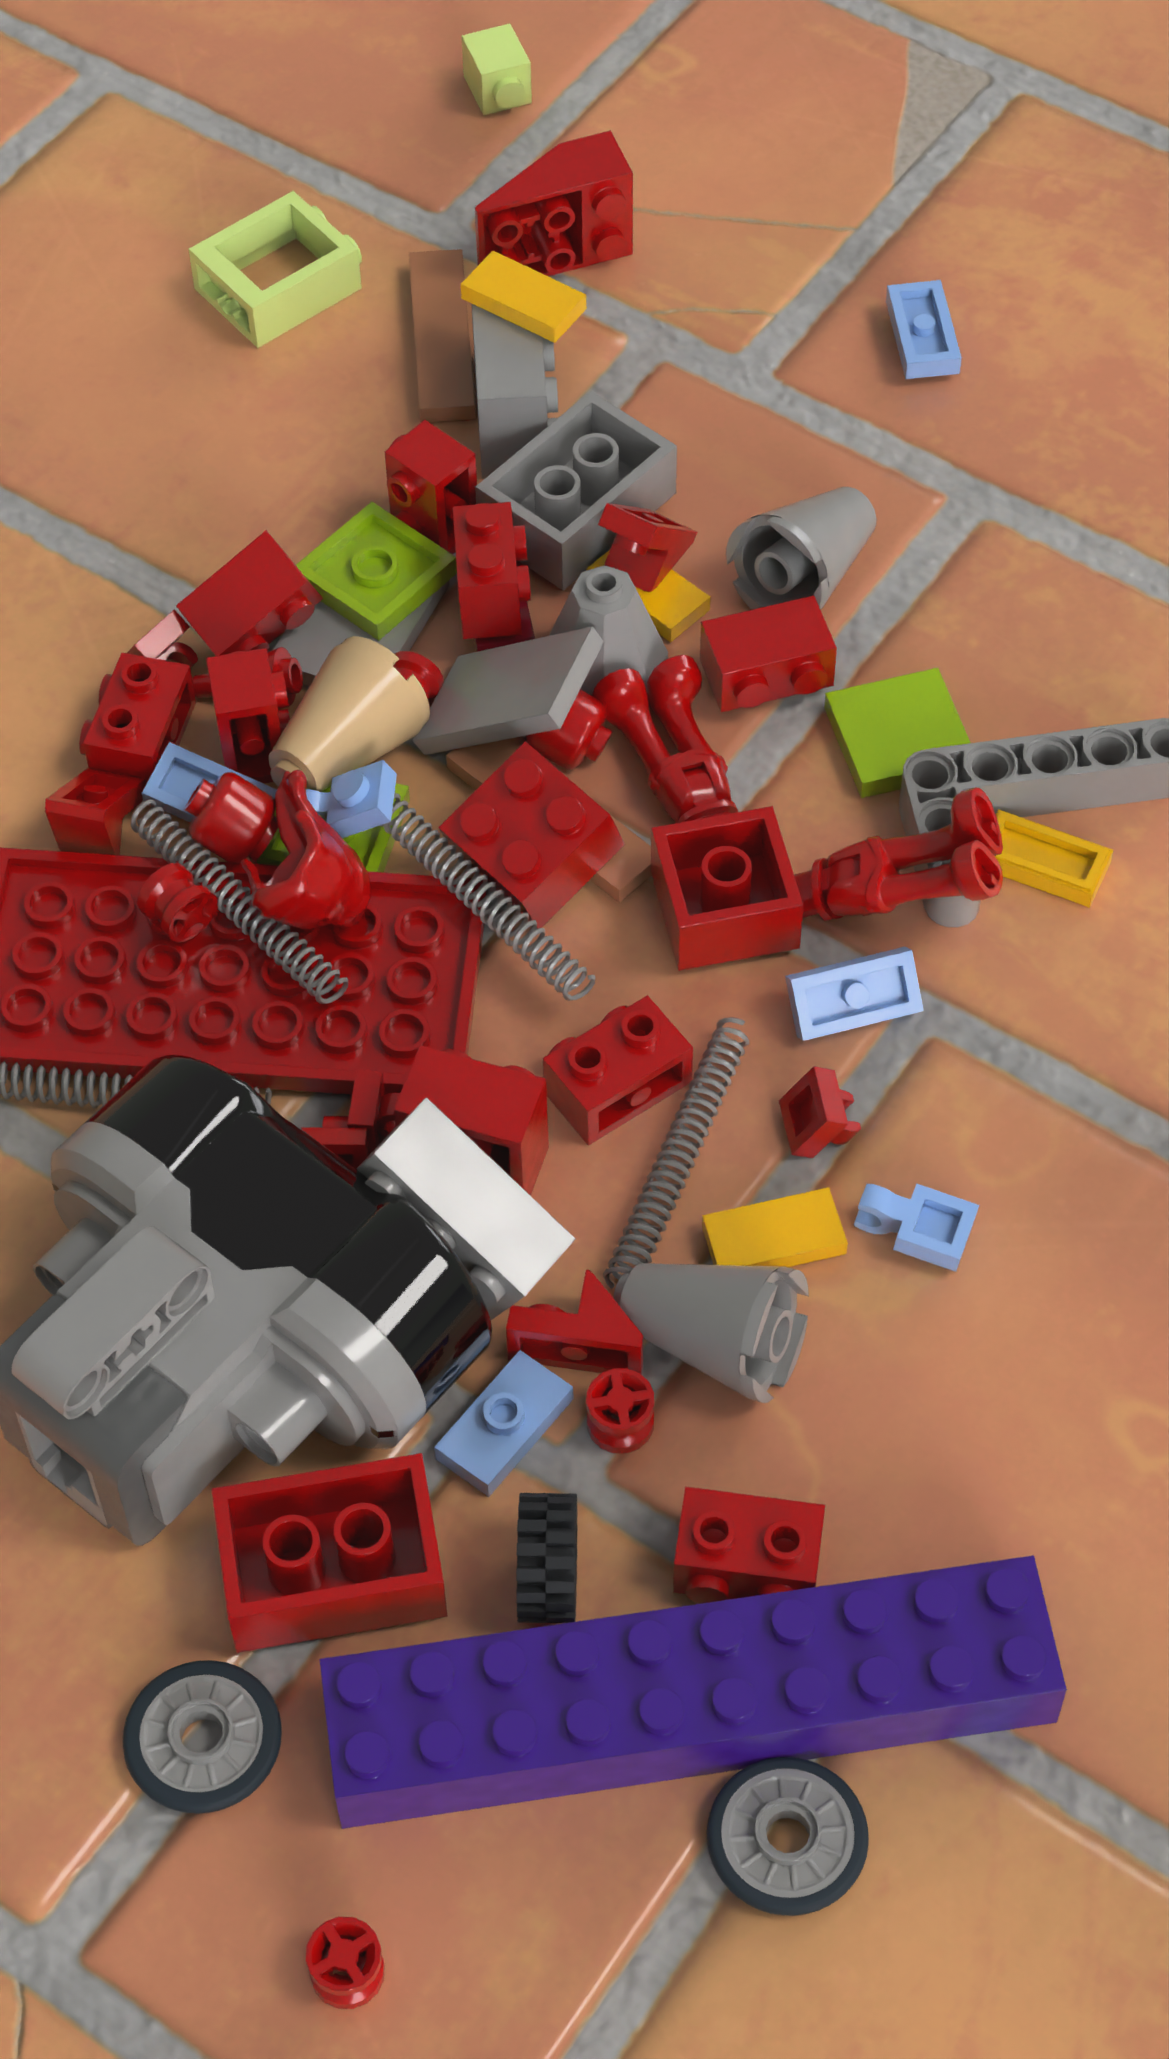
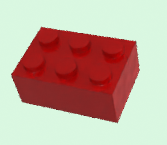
[211,1453,448,1653]

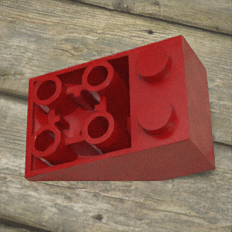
[475,130,633,276]

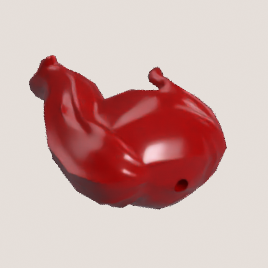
[241,770,371,930]

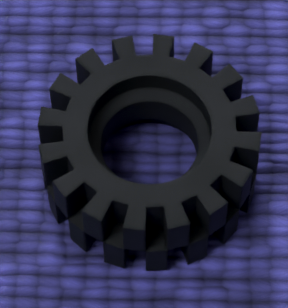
[516,1493,578,1623]

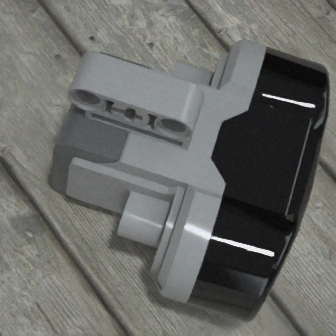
[0,1055,492,1546]

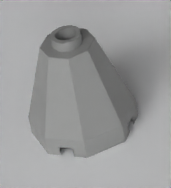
[549,565,668,696]

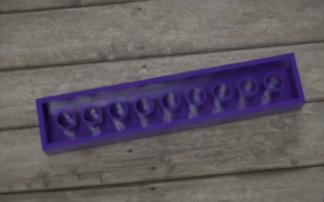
[319,1555,1067,1829]

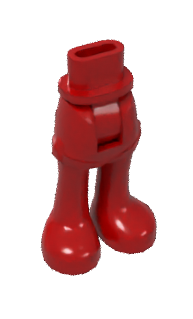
[592,655,738,823]
[794,787,1003,921]

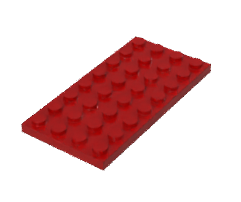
[0,847,489,1095]

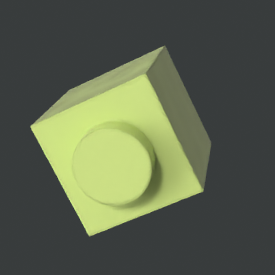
[461,23,532,116]

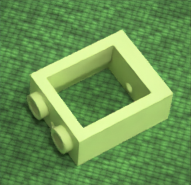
[188,191,362,348]

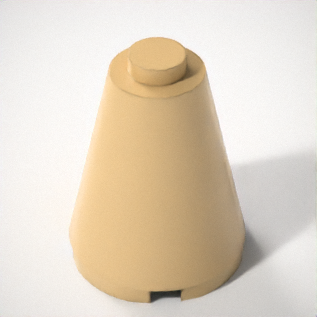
[269,636,430,792]

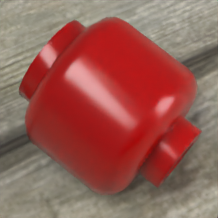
[525,689,613,770]
[184,772,278,864]

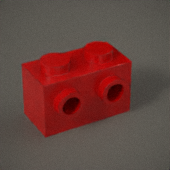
[384,420,477,555]
[452,502,531,639]
[176,530,324,656]
[700,595,837,712]
[206,648,290,784]
[79,652,196,790]
[543,995,693,1146]
[673,1486,825,1604]

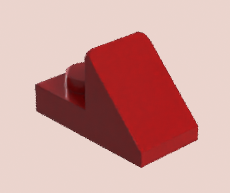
[598,503,698,592]
[45,768,144,855]
[506,1269,643,1375]

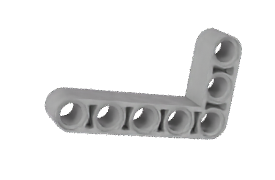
[899,718,1169,927]

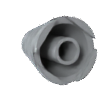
[726,487,877,610]
[613,1263,809,1403]

